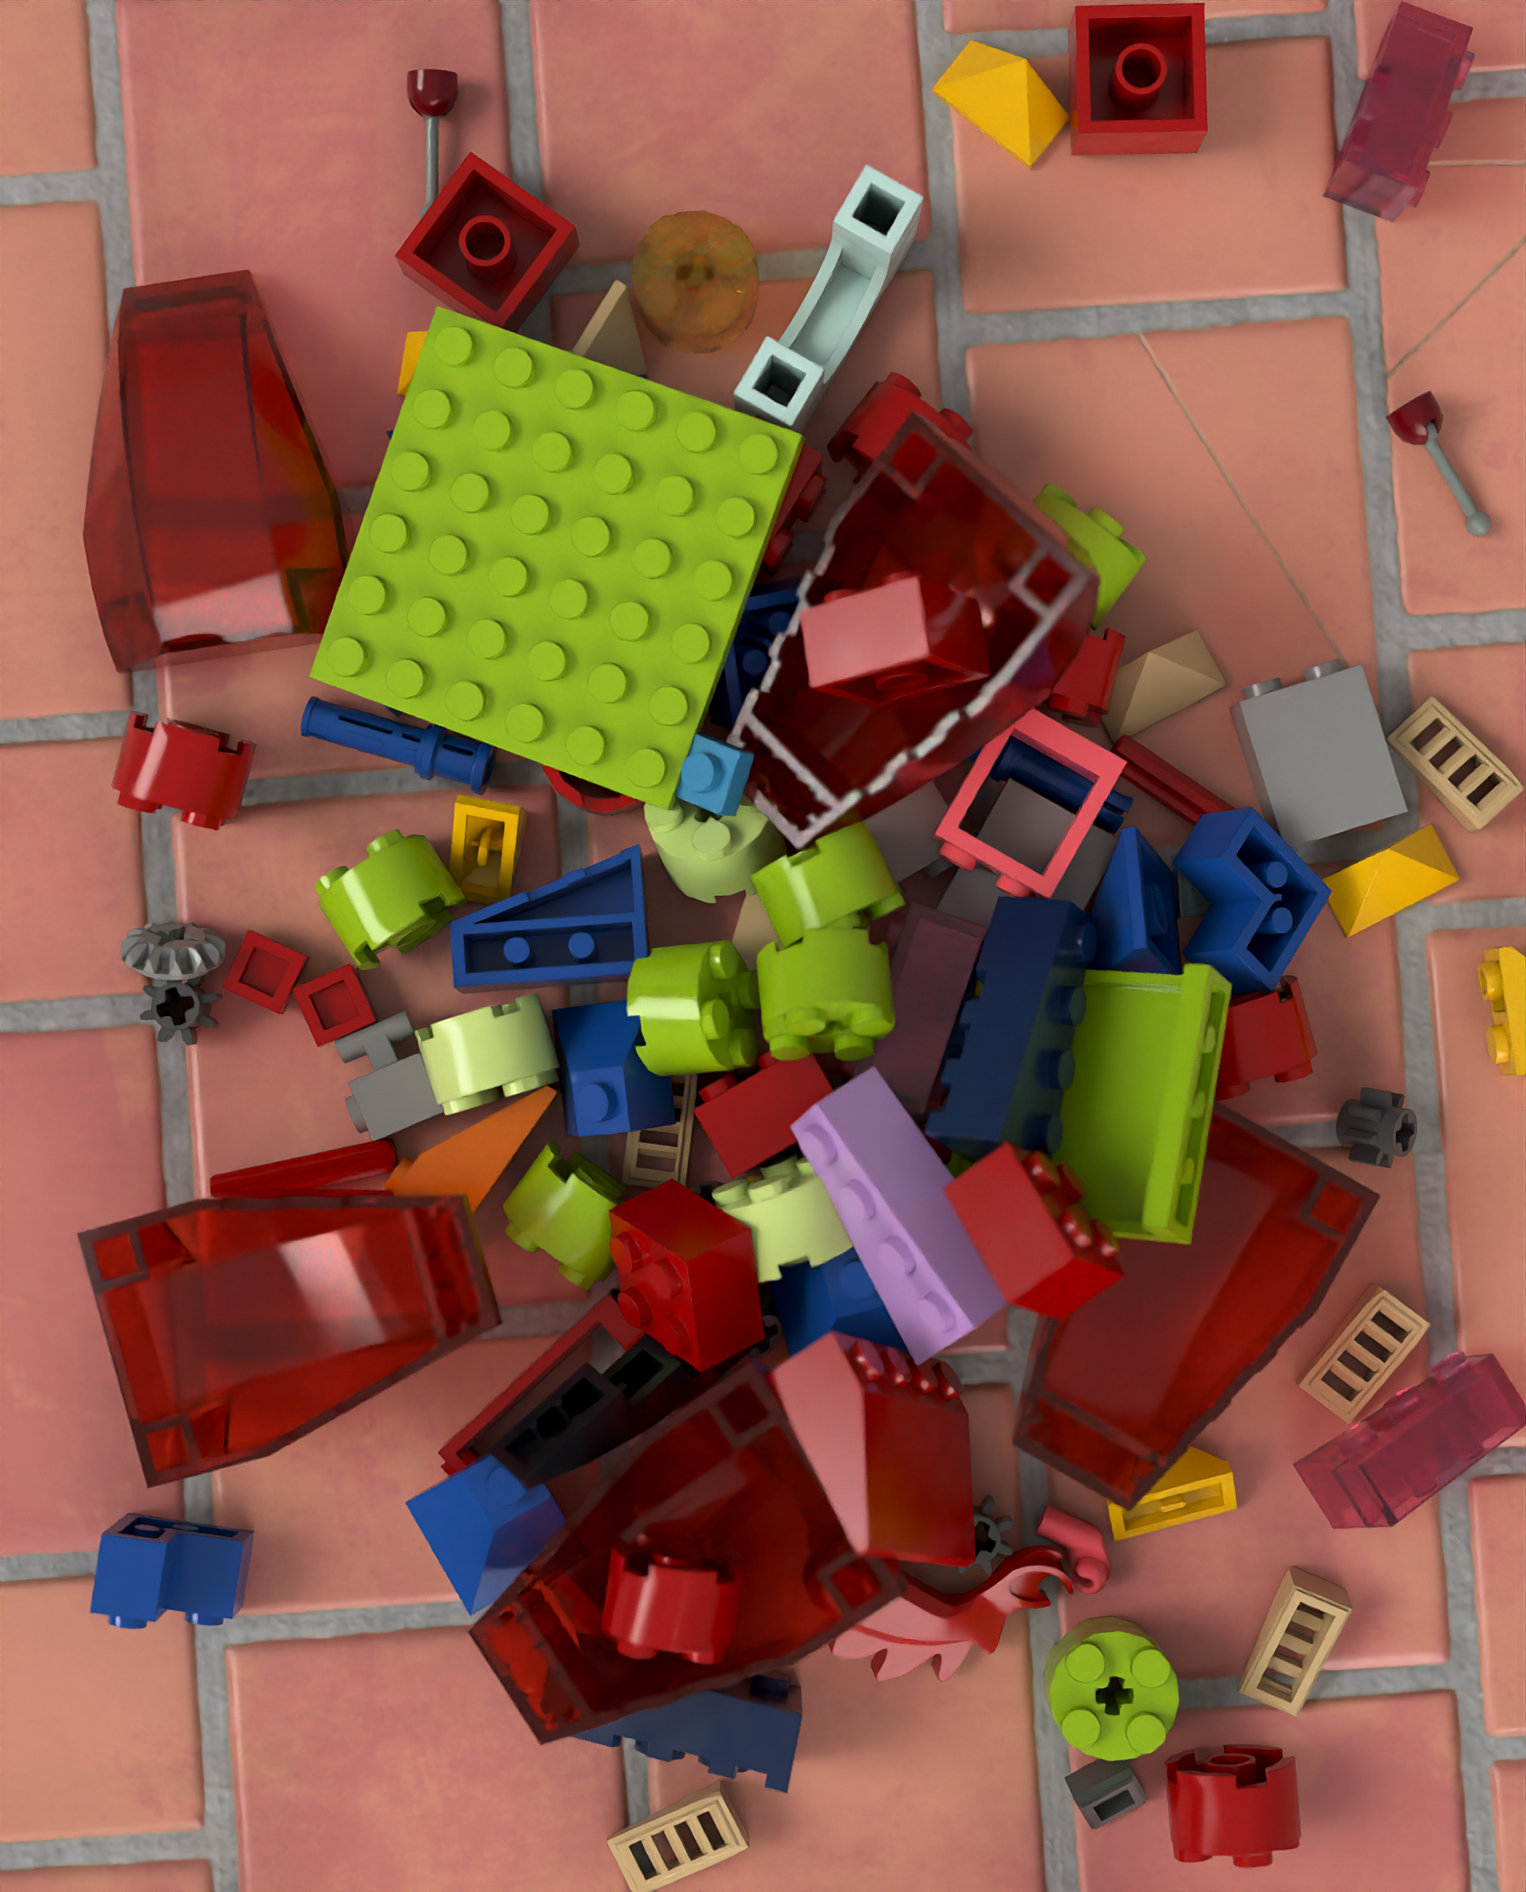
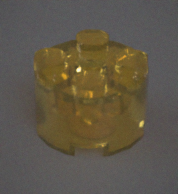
[631,211,759,354]

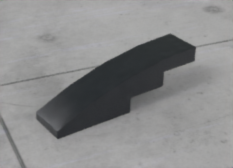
[487,1334,751,1490]

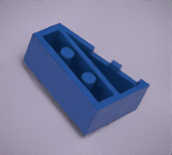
[449,844,650,994]

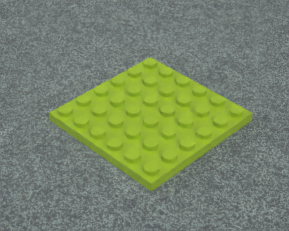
[309,306,806,811]

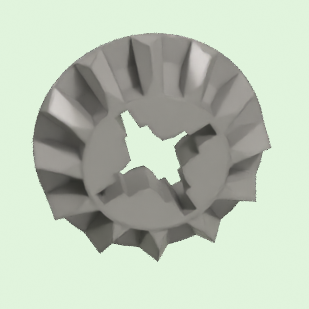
[121,920,225,980]

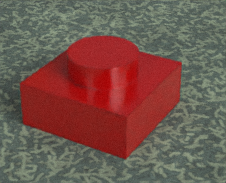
[221,929,310,1014]
[292,963,379,1047]

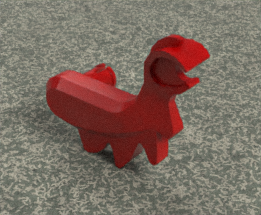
[805,1521,1073,1682]

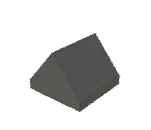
[1064,1758,1147,1830]

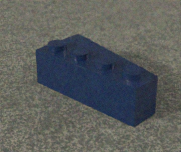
[924,896,1097,1165]
[532,1632,803,1793]

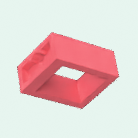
[931,697,1127,899]

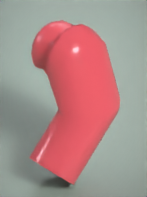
[1034,1504,1111,1594]

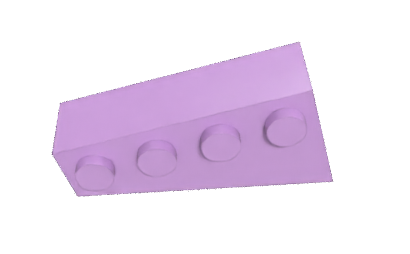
[790,1066,1009,1366]

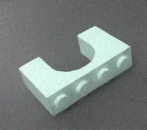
[734,164,924,434]

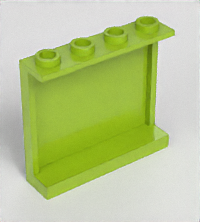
[945,964,1232,1244]

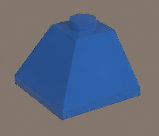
[1086,826,1183,975]
[552,1000,676,1137]
[768,1246,909,1358]
[405,1452,583,1616]

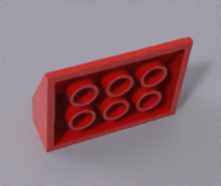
[767,1331,976,1567]

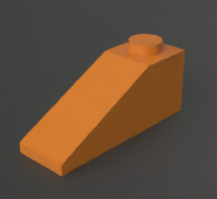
[383,1084,561,1251]

